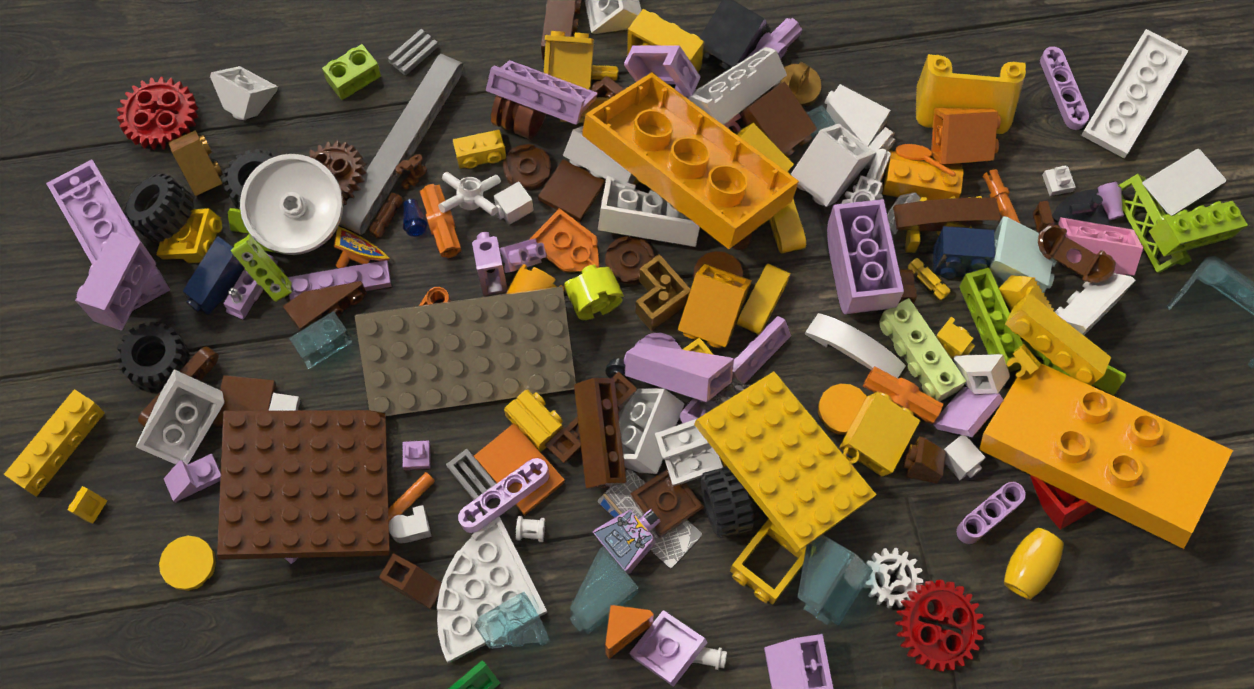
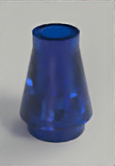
[403,199,427,237]

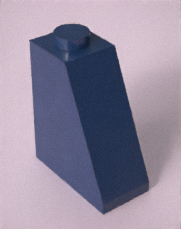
[183,236,245,315]

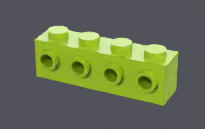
[1149,201,1248,256]

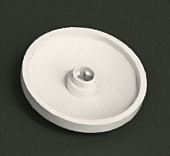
[240,154,343,255]

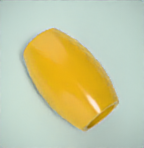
[1004,528,1064,600]

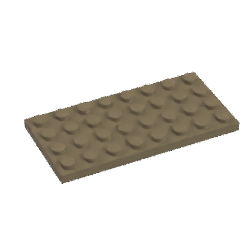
[355,286,576,416]

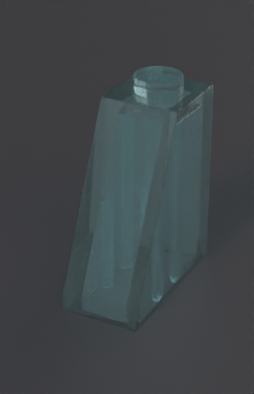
[569,546,639,634]

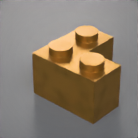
[169,130,224,196]
[635,254,691,331]

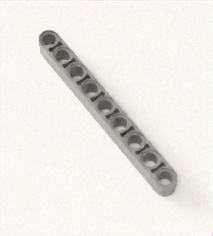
[339,54,464,235]

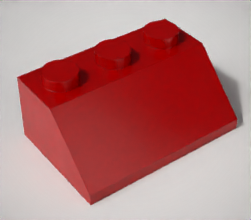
[1030,475,1098,530]

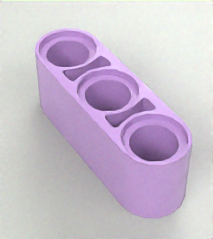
[956,482,1025,544]

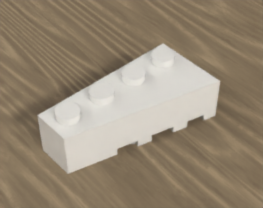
[688,47,787,125]

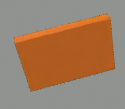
[474,423,565,516]

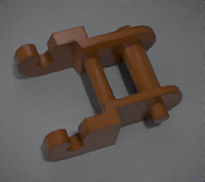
[395,154,427,189]

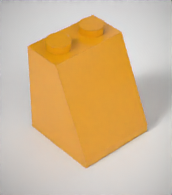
[678,264,752,348]

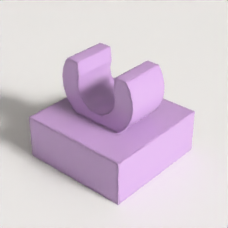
[403,441,430,470]

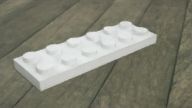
[1081,29,1188,158]

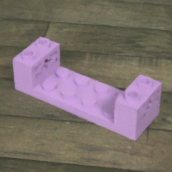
[46,160,170,311]

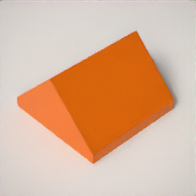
[605,605,654,659]

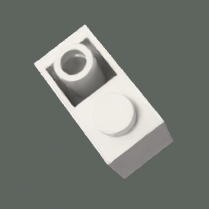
[954,354,1010,394]

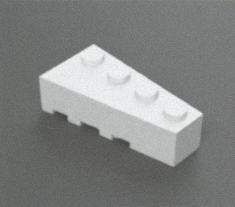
[598,176,700,246]

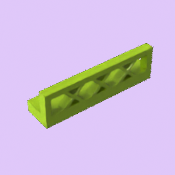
[1118,174,1191,273]

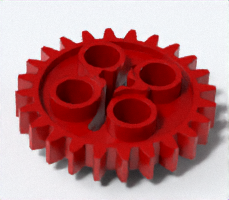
[117,77,198,150]
[895,580,984,671]

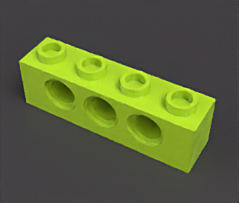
[959,268,1023,372]

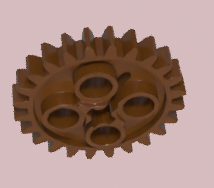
[309,141,367,205]

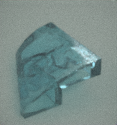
[474,592,549,648]

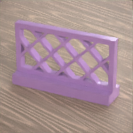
[486,60,598,125]

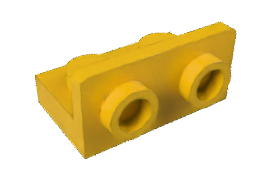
[453,129,506,169]

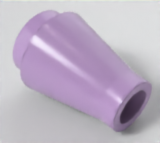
[1097,182,1124,220]

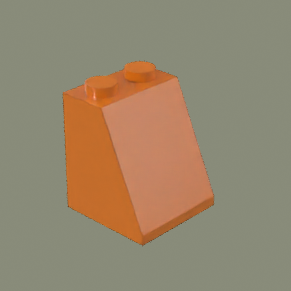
[931,108,1001,164]

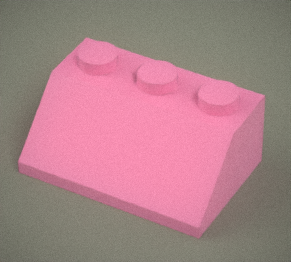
[1059,217,1143,275]

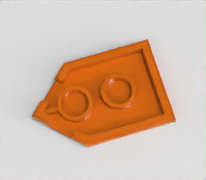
[529,208,599,272]

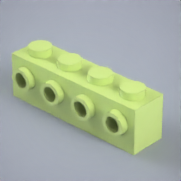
[879,298,966,402]

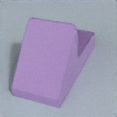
[164,454,221,502]

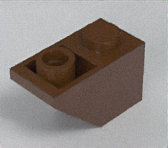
[903,437,946,484]
[379,553,442,610]

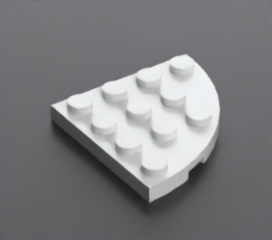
[437,517,547,664]

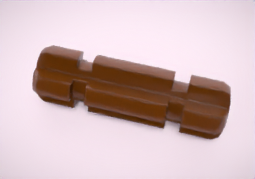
[369,193,403,238]

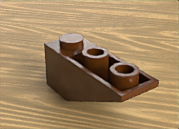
[283,281,367,338]

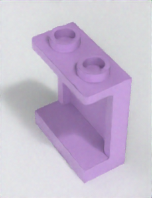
[624,46,700,96]

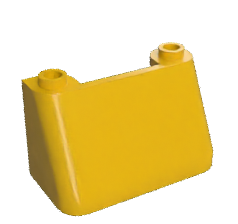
[916,54,1026,134]

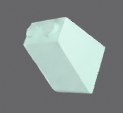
[989,216,1057,293]

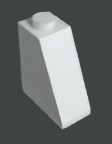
[825,84,890,147]

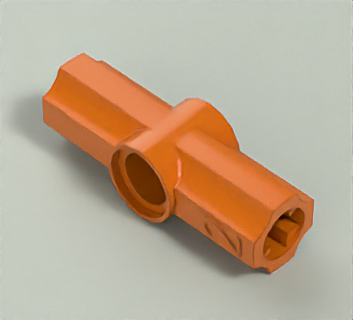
[420,184,461,258]
[863,366,943,424]

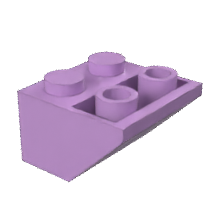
[764,634,833,689]

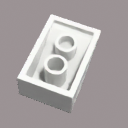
[136,369,224,465]

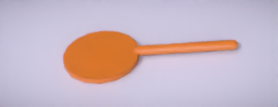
[896,144,956,177]

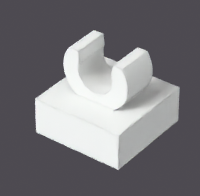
[1042,166,1076,196]

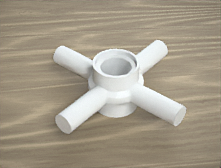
[438,172,501,216]

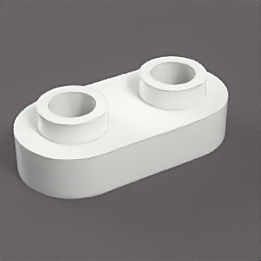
[864,128,895,169]

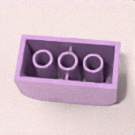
[827,199,904,314]

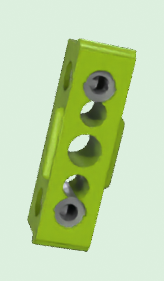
[231,235,292,302]

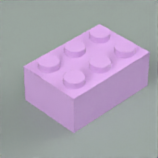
[75,232,156,331]

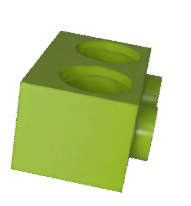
[322,44,381,100]

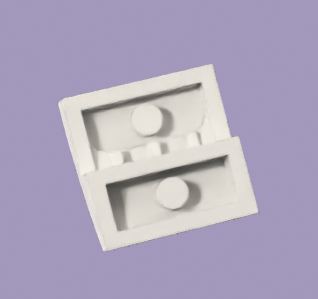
[655,419,724,486]

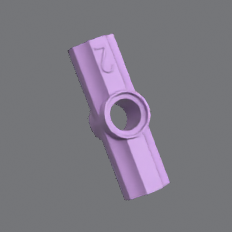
[743,18,802,61]

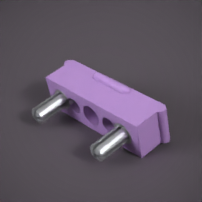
[224,254,278,319]

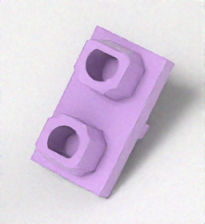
[499,238,546,273]

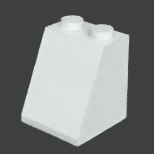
[791,123,876,207]

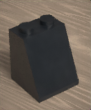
[699,0,771,71]

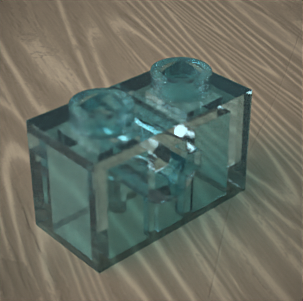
[289,311,352,369]

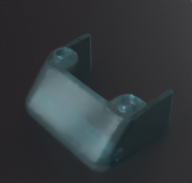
[1166,256,1254,368]

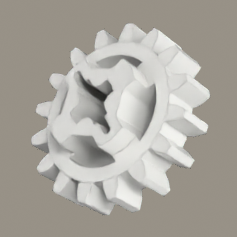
[862,548,923,608]

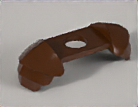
[1038,224,1116,283]

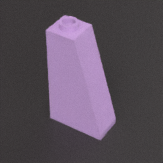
[624,343,734,402]

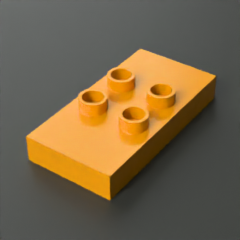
[582,72,799,249]
[979,363,1233,549]

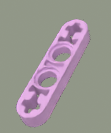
[1040,47,1089,130]
[458,458,549,533]

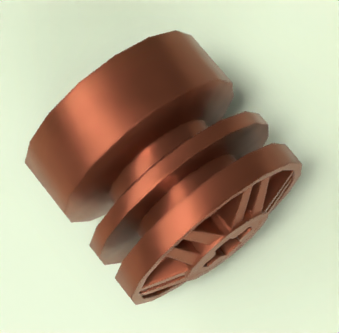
[491,95,546,139]

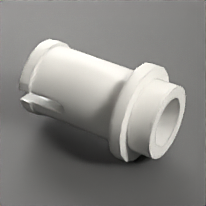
[692,647,727,670]

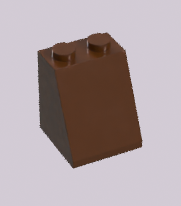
[735,81,817,157]

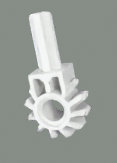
[842,149,891,204]

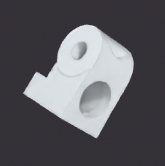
[389,505,431,543]

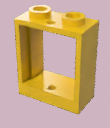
[730,519,814,605]

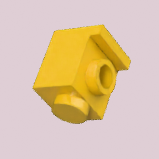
[936,317,975,360]

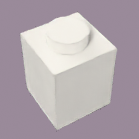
[494,182,533,225]
[944,435,985,480]

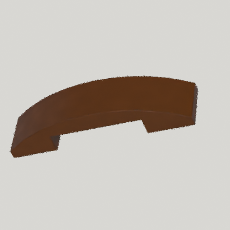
[545,372,637,464]

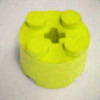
[564,265,624,320]

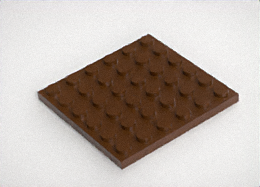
[217,410,389,560]

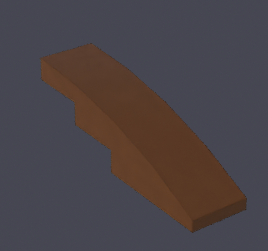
[893,198,1001,231]

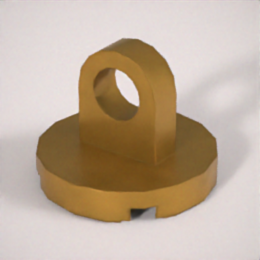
[774,62,821,107]

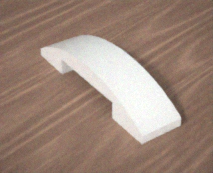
[805,313,906,379]

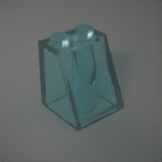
[798,535,873,626]

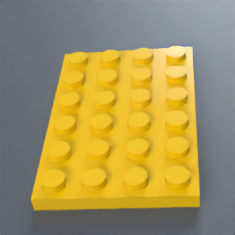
[694,372,876,553]

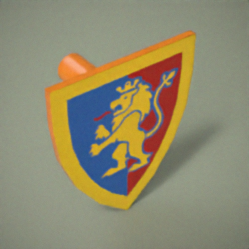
[334,226,390,268]

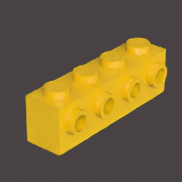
[1005,293,1111,386]
[4,389,105,497]

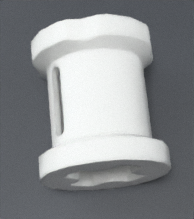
[516,516,545,542]

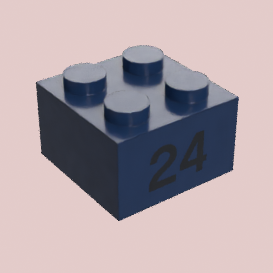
[933,226,995,279]

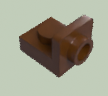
[591,76,624,99]

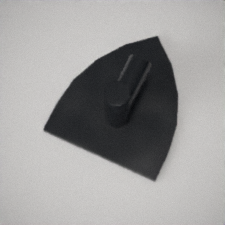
[1052,189,1111,226]

